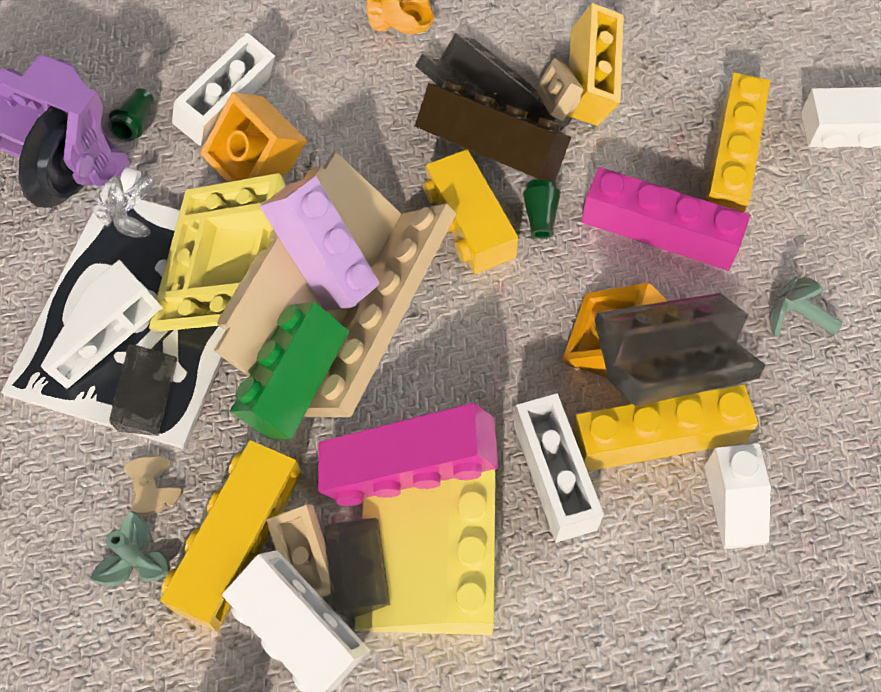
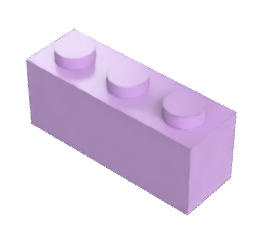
[259,176,380,311]

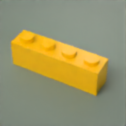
[704,73,771,213]
[572,384,758,471]
[160,440,302,632]

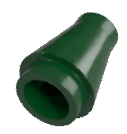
[108,88,154,141]
[523,179,561,239]

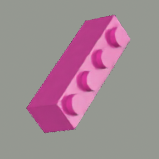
[581,167,751,271]
[318,403,498,506]

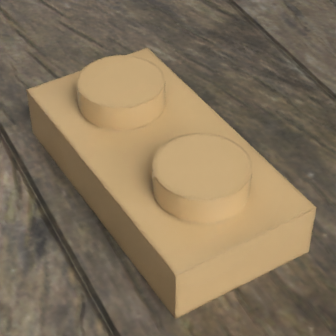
[535,58,584,122]
[267,504,340,598]

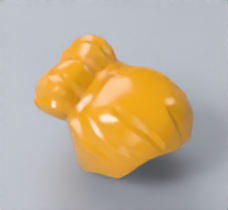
[366,0,435,34]

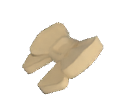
[124,455,182,517]

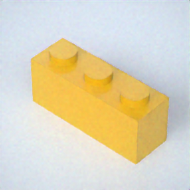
[567,3,624,126]
[423,149,518,275]

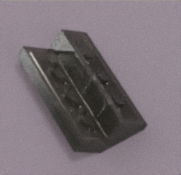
[415,33,573,131]
[595,293,766,406]

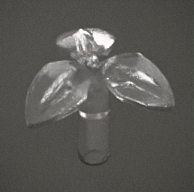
[90,176,154,238]

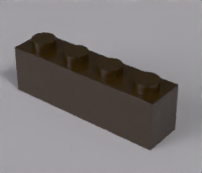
[414,80,572,181]

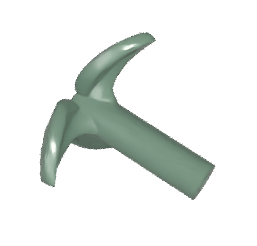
[770,276,842,337]
[90,511,171,586]

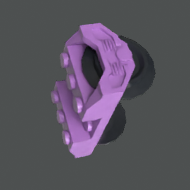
[0,54,131,208]

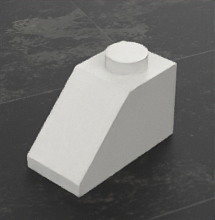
[704,443,770,549]

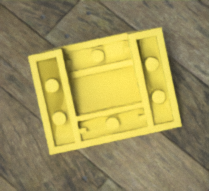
[149,173,286,332]

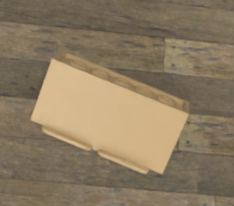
[214,152,457,417]

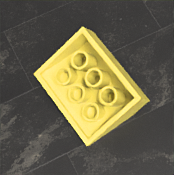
[355,469,495,635]

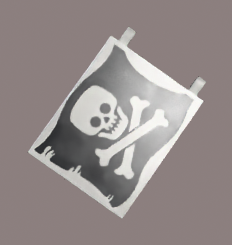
[1,168,226,449]

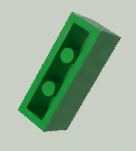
[230,301,350,440]

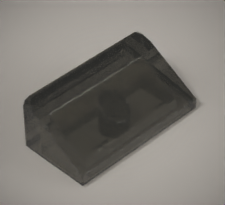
[109,345,177,436]
[324,518,390,618]

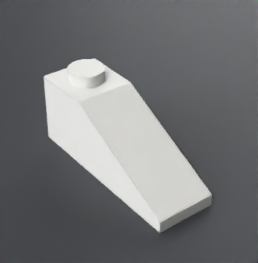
[41,260,163,389]

